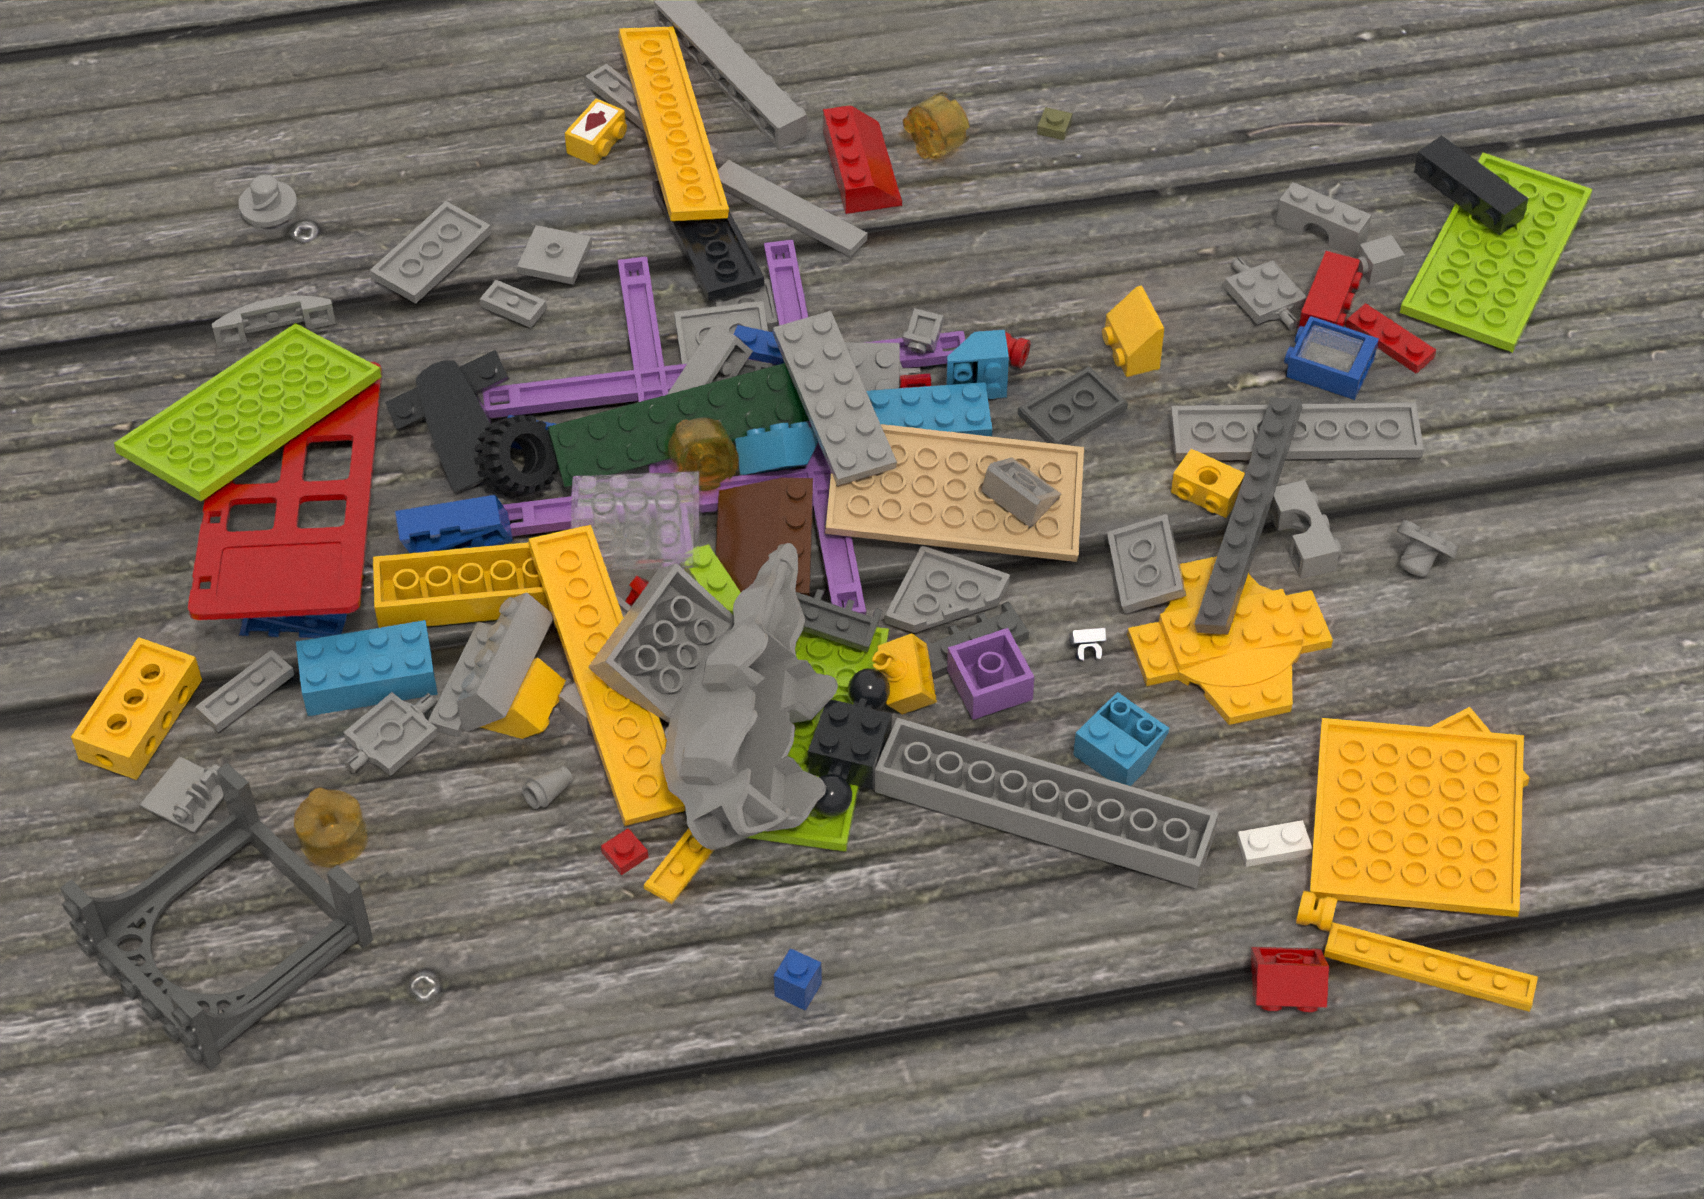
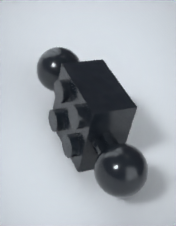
[808,669,892,817]

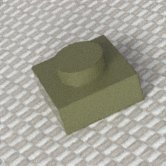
[1037,107,1073,140]

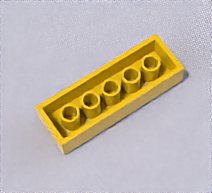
[373,542,551,628]

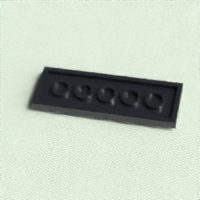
[652,181,765,301]

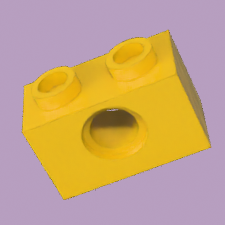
[1171,449,1245,518]

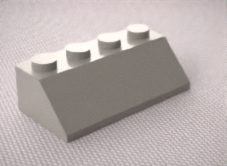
[457,592,553,732]

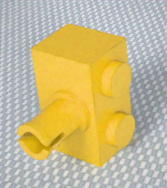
[872,633,937,715]

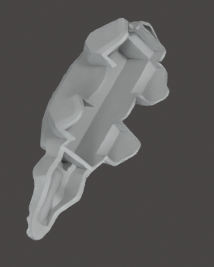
[661,543,838,850]

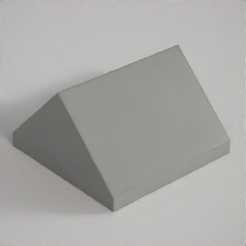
[982,457,1061,527]

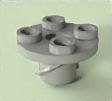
[239,174,298,230]
[1397,519,1459,577]

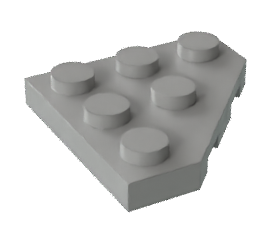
[885,545,1010,633]

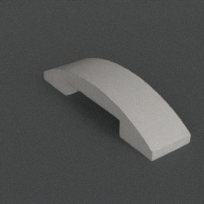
[212,296,336,348]

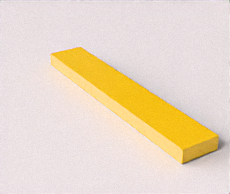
[644,828,714,904]
[1324,922,1538,1012]

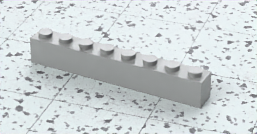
[654,0,808,149]

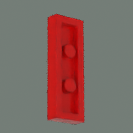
[1345,303,1436,374]

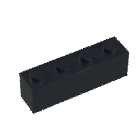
[1414,135,1528,235]

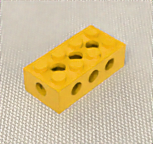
[71,637,202,780]

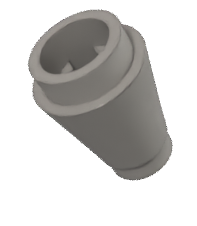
[522,766,573,809]

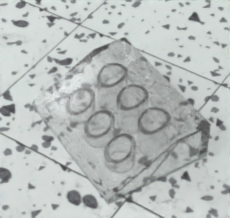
[571,471,702,571]

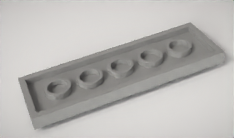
[773,311,897,486]

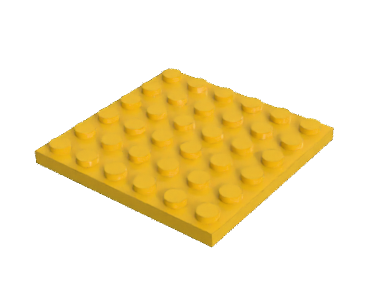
[1310,718,1524,917]

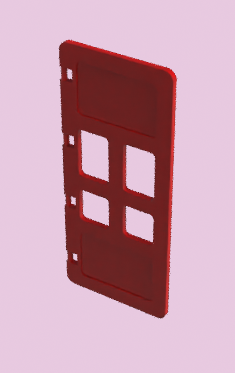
[188,362,382,620]

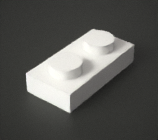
[1237,820,1312,867]

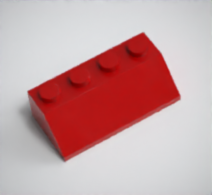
[823,105,902,214]

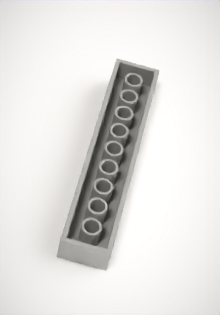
[875,718,1219,888]

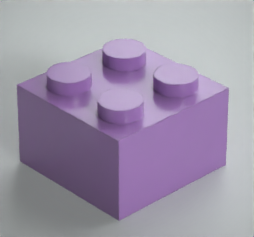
[947,628,1034,720]

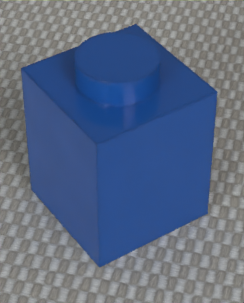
[774,948,822,1011]

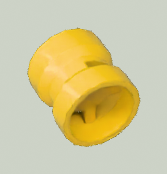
[1296,890,1337,932]

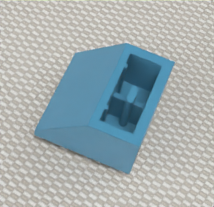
[946,330,1009,399]
[735,422,818,476]
[1073,692,1169,786]

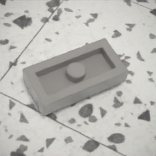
[480,280,547,328]

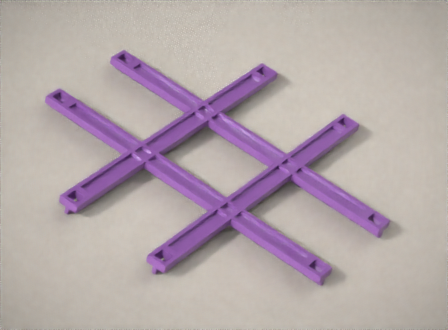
[483,240,965,615]

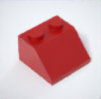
[1251,947,1329,1012]

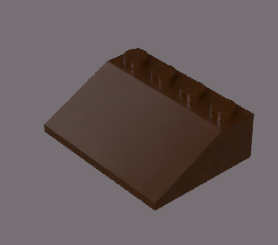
[716,478,813,596]

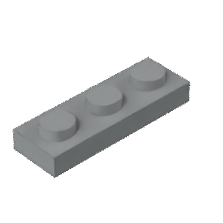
[195,649,294,732]

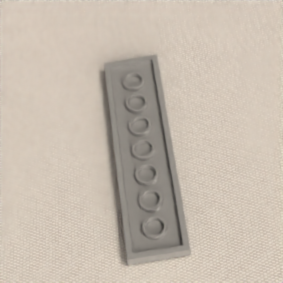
[1171,402,1424,461]

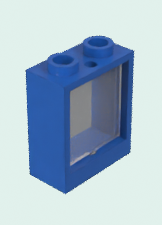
[1284,316,1379,400]

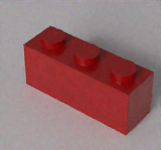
[1298,251,1363,329]

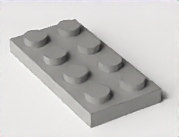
[370,201,492,303]

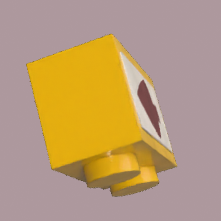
[565,98,627,165]

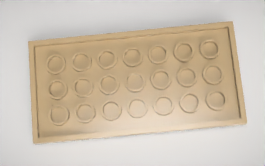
[825,424,1084,562]

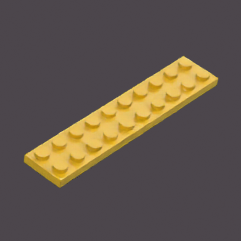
[618,26,729,221]
[528,525,686,826]

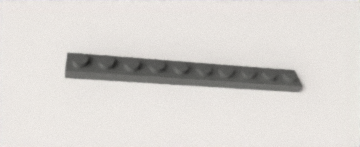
[1194,398,1303,635]

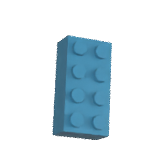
[866,382,992,437]
[296,620,438,716]

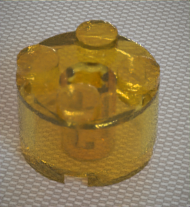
[903,92,970,159]
[668,418,739,491]
[294,788,368,868]

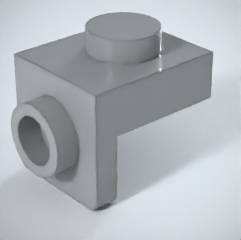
[902,308,945,354]

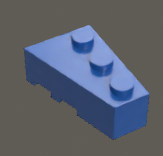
[395,495,513,553]

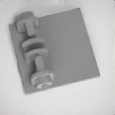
[140,756,224,834]

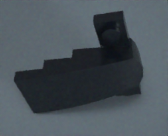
[385,350,509,494]

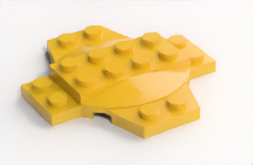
[1127,556,1333,725]

